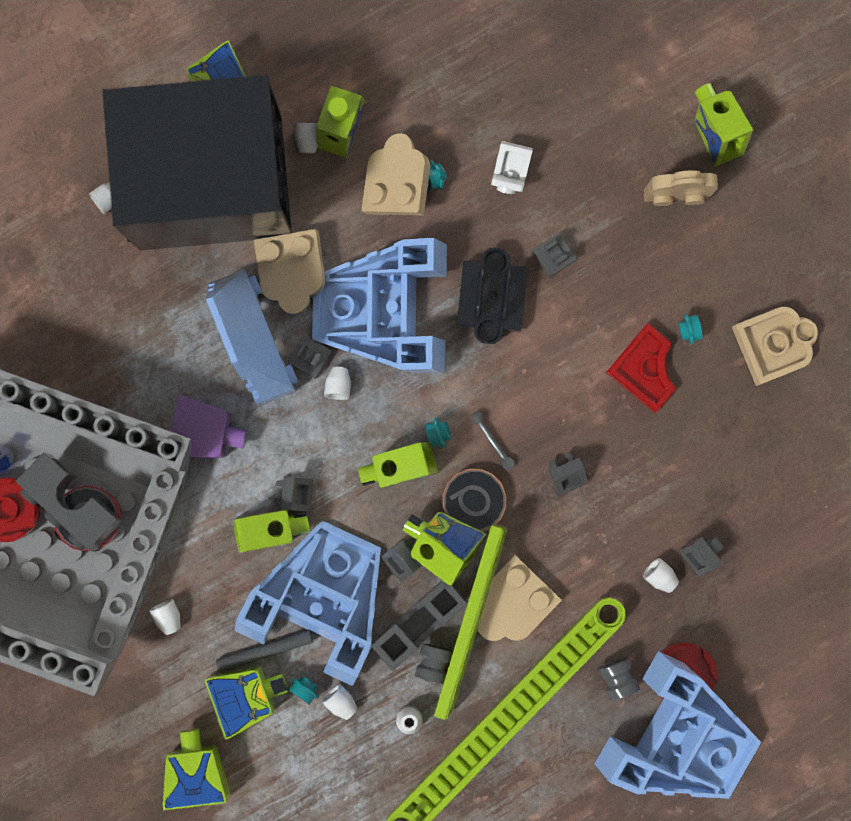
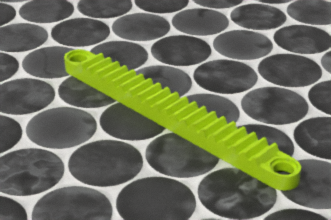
[386,597,626,821]

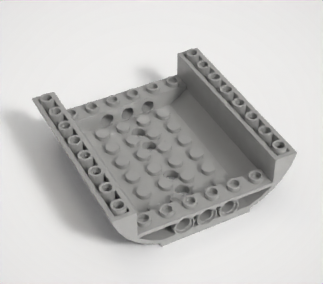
[0,370,192,696]

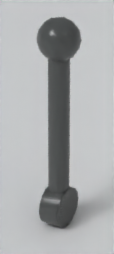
[471,412,515,470]

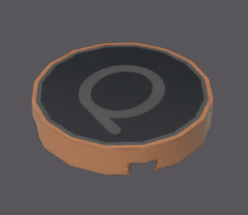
[442,469,506,532]

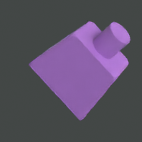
[171,395,247,458]

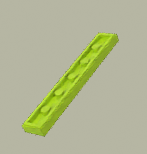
[434,524,508,720]

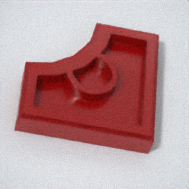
[605,323,677,413]

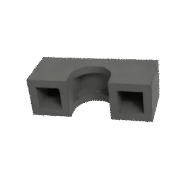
[15,452,123,551]
[371,580,467,671]

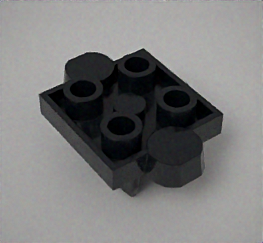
[457,248,527,344]

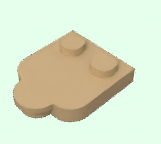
[361,133,430,216]
[644,170,718,206]
[254,229,325,314]
[732,307,818,386]
[478,555,562,641]

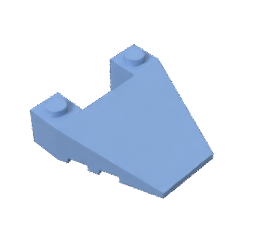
[312,238,447,373]
[206,269,298,406]
[234,521,381,686]
[594,651,761,799]

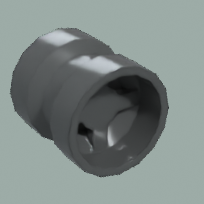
[415,643,453,684]
[598,657,640,700]

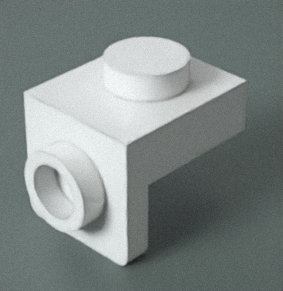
[491,141,533,194]

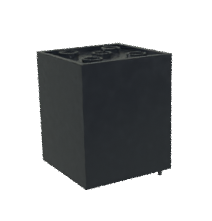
[102,75,292,251]

